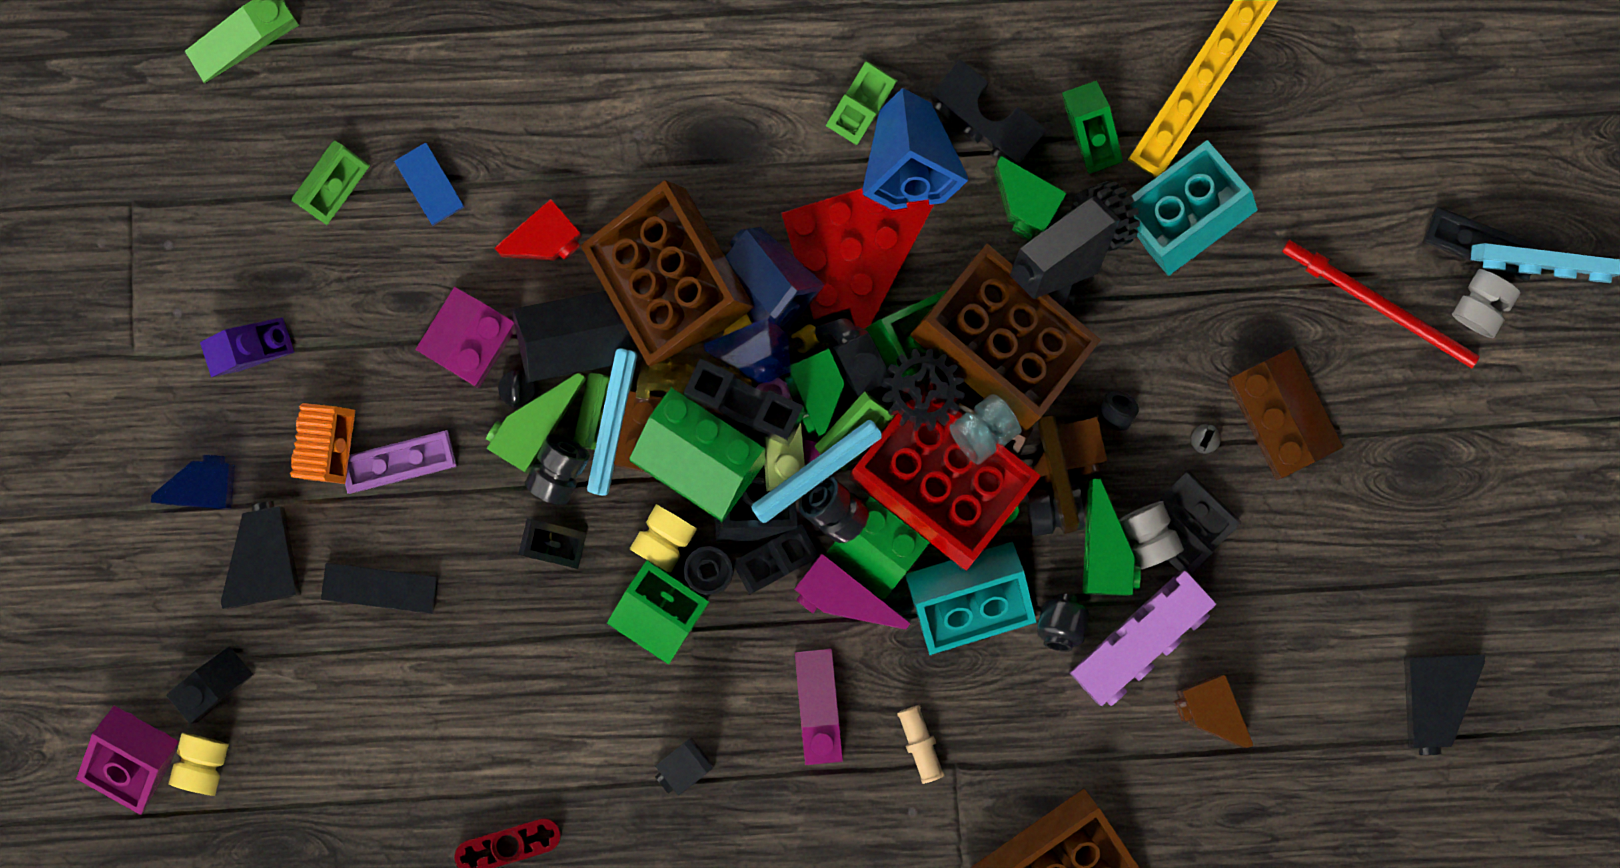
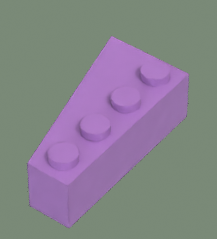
[1069,571,1216,706]

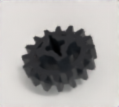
[881,348,965,431]

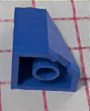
[862,88,968,210]

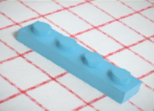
[1471,243,1620,283]

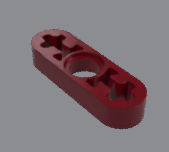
[454,818,561,868]

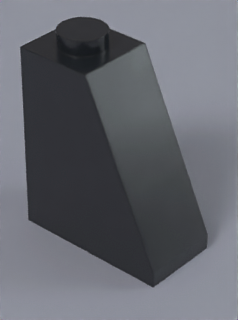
[1010,196,1120,299]
[221,501,301,609]
[1404,655,1485,755]

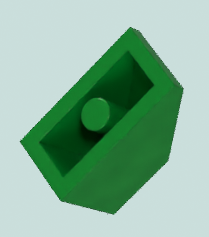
[1062,80,1123,174]

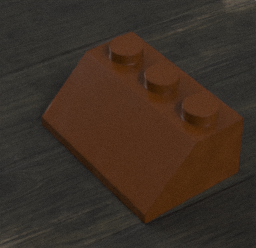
[1227,348,1344,480]

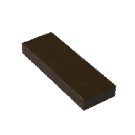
[1038,416,1080,534]

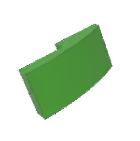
[826,61,898,145]

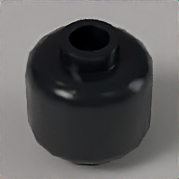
[1037,594,1089,652]

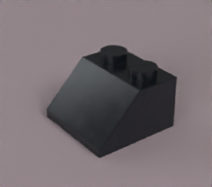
[714,466,798,542]

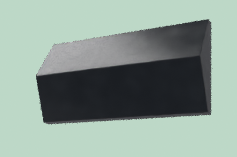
[511,291,644,383]

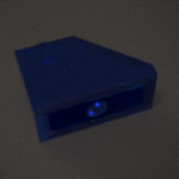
[704,317,791,385]
[151,455,235,510]

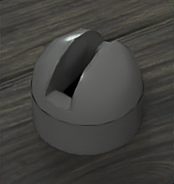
[1190,424,1221,454]

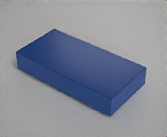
[394,143,464,226]

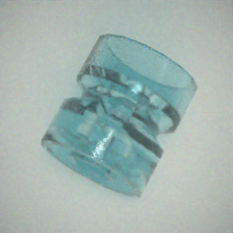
[949,394,1022,464]

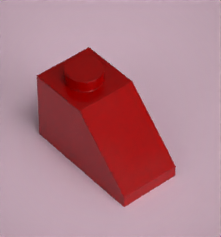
[495,199,582,261]

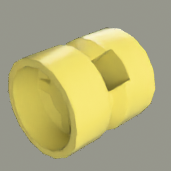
[630,504,697,574]
[168,733,229,796]

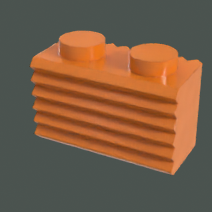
[290,403,355,484]

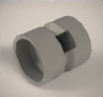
[1452,269,1520,339]
[1119,501,1184,569]

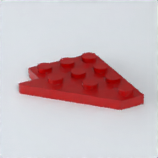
[781,188,934,329]

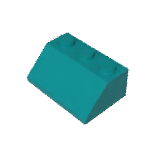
[1131,140,1258,276]
[905,541,1037,655]

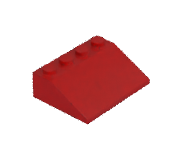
[848,383,1041,571]

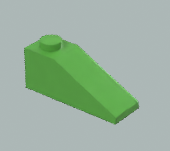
[185,0,299,83]
[486,373,587,474]

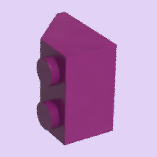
[415,287,515,389]
[76,705,179,815]

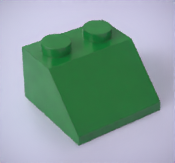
[994,156,1066,241]
[824,496,930,601]

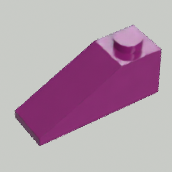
[794,554,910,630]
[794,649,843,765]

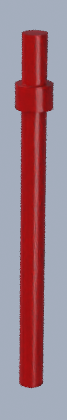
[1281,239,1480,369]

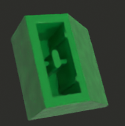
[784,349,845,440]
[607,560,710,665]

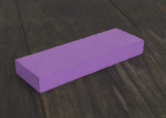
[345,430,457,494]

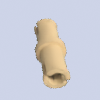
[897,705,945,784]

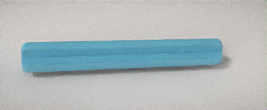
[587,349,637,496]
[752,420,882,523]

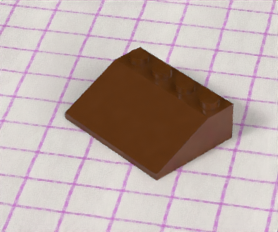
[580,180,754,366]
[910,243,1101,432]
[970,789,1139,868]

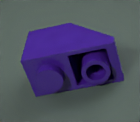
[200,317,294,377]

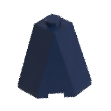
[725,227,825,344]

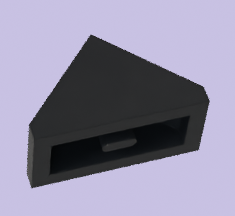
[518,518,587,569]

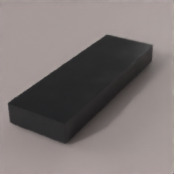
[1422,207,1542,282]
[321,563,438,614]

